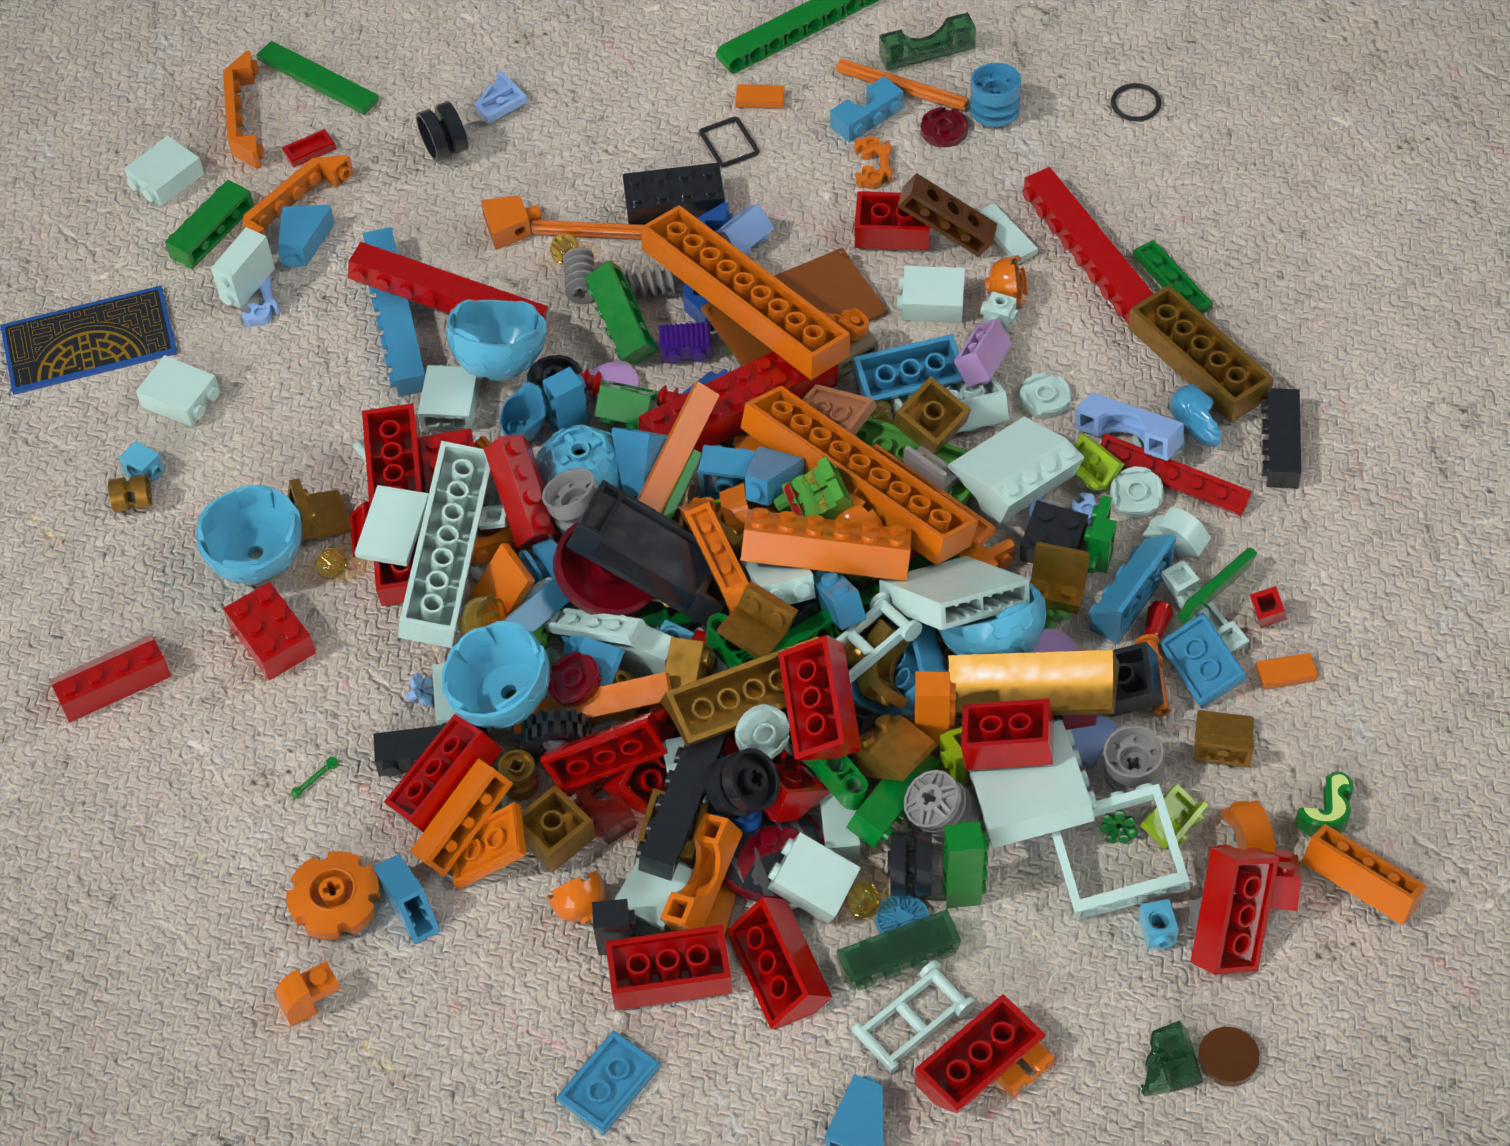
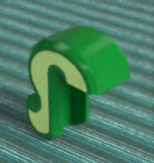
[1295,771,1354,837]

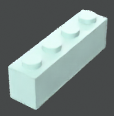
[816,755,865,860]

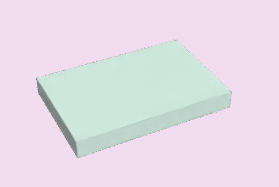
[355,485,429,567]

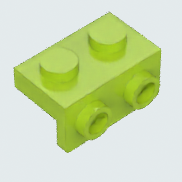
[1074,434,1125,491]
[940,727,966,787]
[1139,783,1209,849]

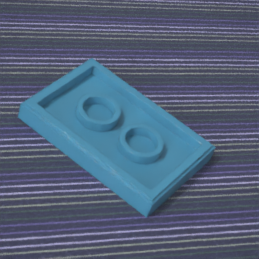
[1159,612,1248,709]
[556,1030,661,1135]

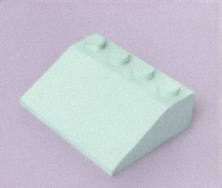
[889,375,1009,433]
[947,416,1085,524]

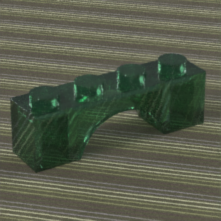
[879,12,976,71]

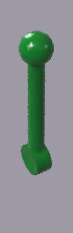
[291,757,338,798]

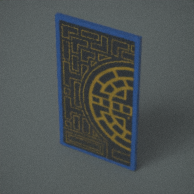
[0,285,177,395]

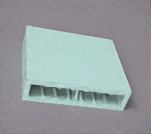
[879,556,1030,630]
[968,719,1097,848]

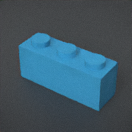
[543,367,591,433]

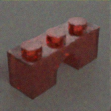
[564,778,636,845]

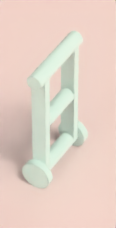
[836,592,922,683]
[851,960,977,1074]

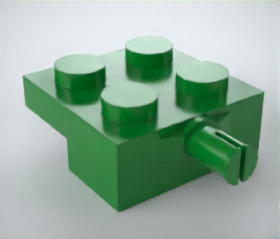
[1083,495,1117,574]

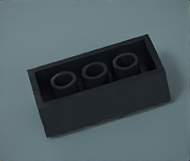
[622,162,725,225]

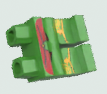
[773,456,854,520]

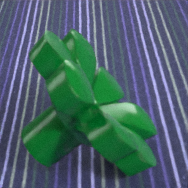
[1099,809,1138,844]

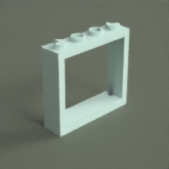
[1051,783,1190,921]

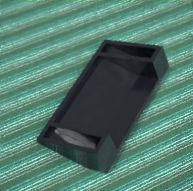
[566,480,741,628]

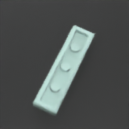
[544,607,646,645]

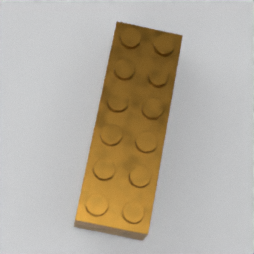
[1128,285,1274,423]

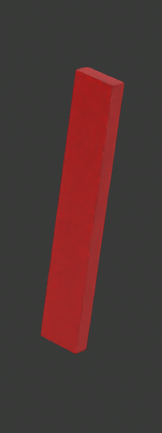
[1100,433,1252,517]

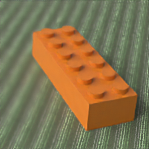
[740,508,911,581]

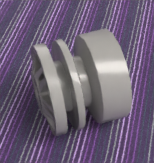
[542,468,599,535]
[1103,725,1164,793]
[904,770,980,843]

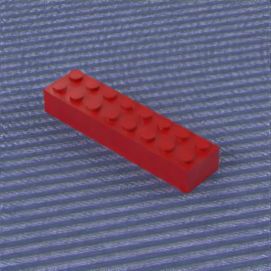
[638,351,838,453]
[362,403,425,606]

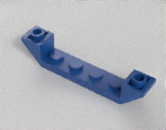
[683,202,733,332]

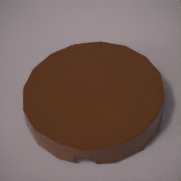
[1198,1026,1260,1087]

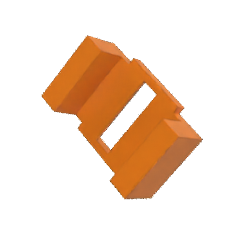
[996,1042,1055,1098]

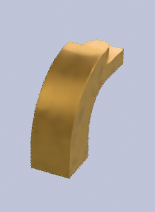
[857,618,911,709]

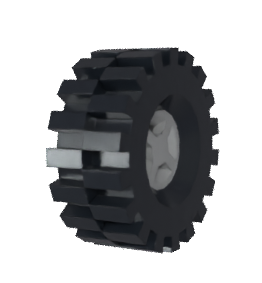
[521,708,592,765]

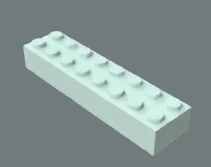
[397,441,491,648]

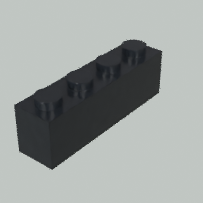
[1261,388,1302,489]
[373,723,489,777]

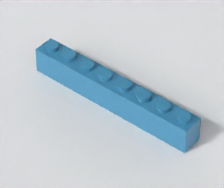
[362,227,425,397]

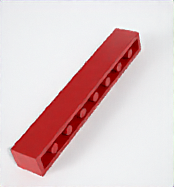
[1022,167,1153,324]
[348,241,548,320]

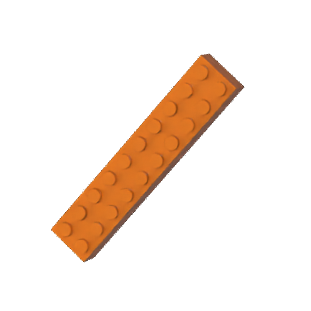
[641,205,850,380]
[741,386,979,565]

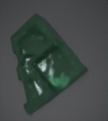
[1140,1020,1203,1096]

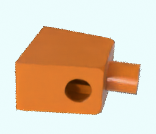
[481,195,542,250]

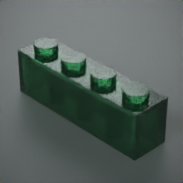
[836,909,961,990]

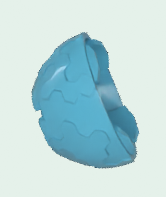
[445,299,547,381]
[535,424,623,491]
[196,485,302,585]
[938,583,1046,655]
[442,621,550,729]

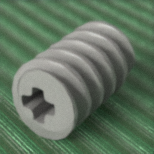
[563,247,595,304]
[624,264,675,299]

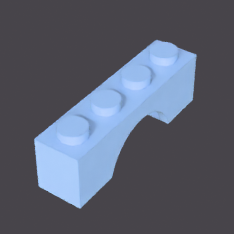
[1076,392,1184,461]

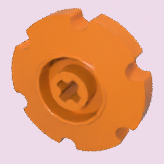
[286,851,381,940]

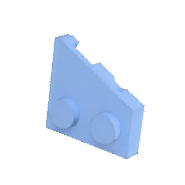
[474,71,528,124]

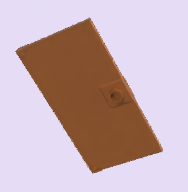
[701,248,888,366]

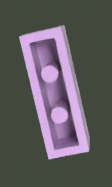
[954,318,1012,387]

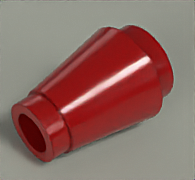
[1144,601,1174,641]

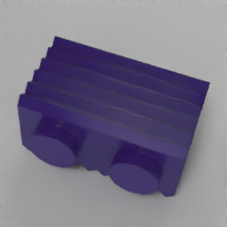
[659,321,712,364]

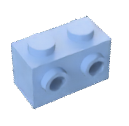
[716,204,774,256]

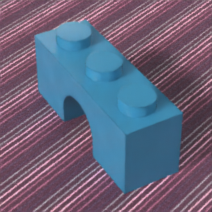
[830,76,903,143]
[810,569,867,630]

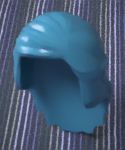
[499,381,548,441]
[1170,384,1222,447]

